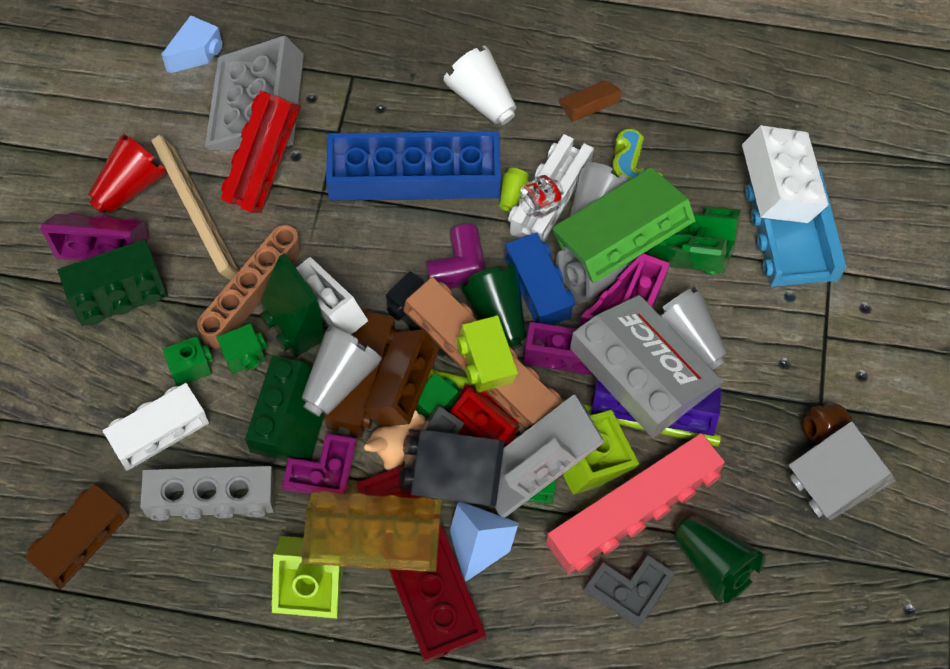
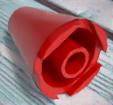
[88,133,167,214]

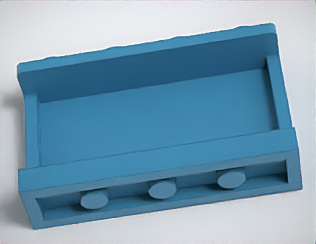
[745,167,847,287]

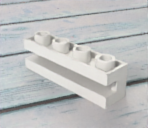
[508,134,594,242]

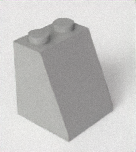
[789,421,896,520]

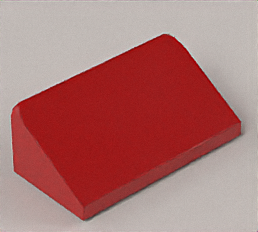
[450,387,520,444]

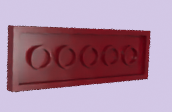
[356,465,487,663]

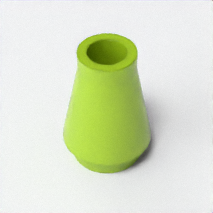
[498,168,530,212]

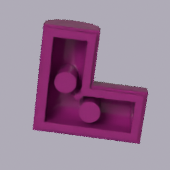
[426,224,486,289]
[282,434,357,500]

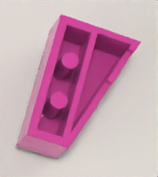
[579,254,670,328]

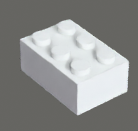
[742,125,828,223]

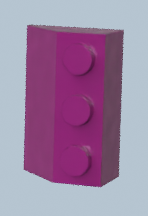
[40,213,149,261]

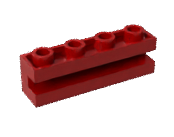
[220,90,301,213]

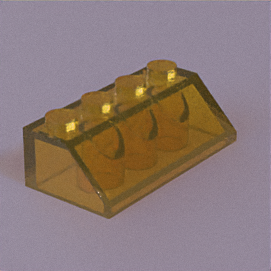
[302,491,442,572]

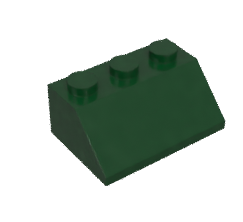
[245,355,325,461]

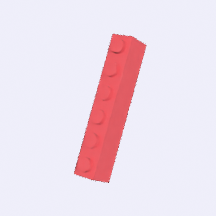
[546,433,725,574]

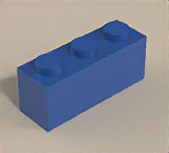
[504,233,575,325]

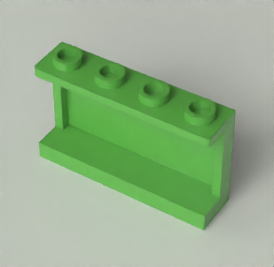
[552,167,695,283]

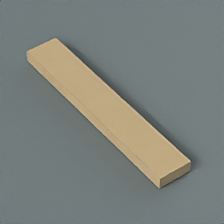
[151,135,239,281]

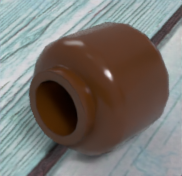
[803,403,852,445]

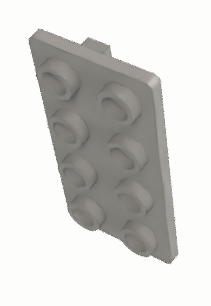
[495,395,604,518]

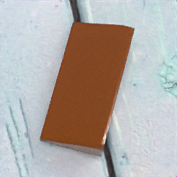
[559,80,621,122]

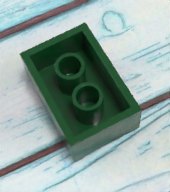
[57,239,168,327]

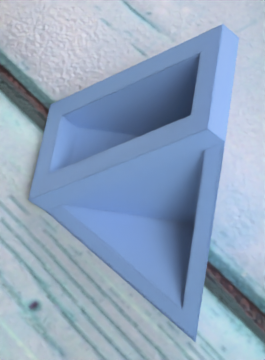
[450,501,519,582]

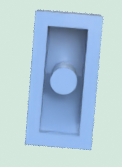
[161,16,223,73]

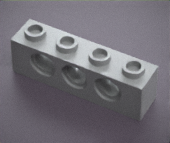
[140,466,275,521]

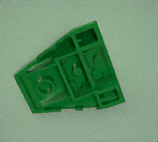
[644,207,741,275]

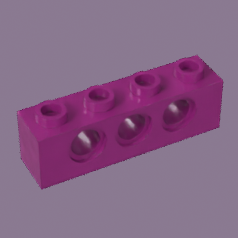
[524,322,594,376]

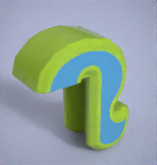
[611,128,663,180]

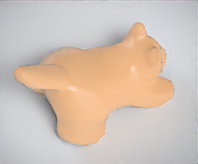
[364,410,427,471]

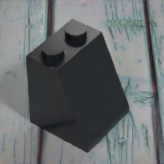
[399,429,505,506]

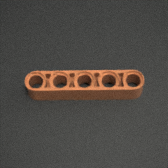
[197,225,301,349]

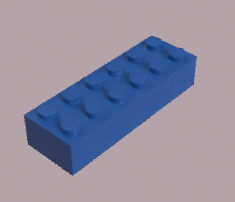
[326,131,501,200]

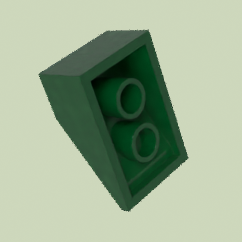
[260,253,324,358]

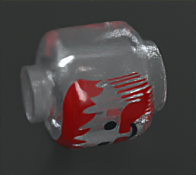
[518,175,564,219]

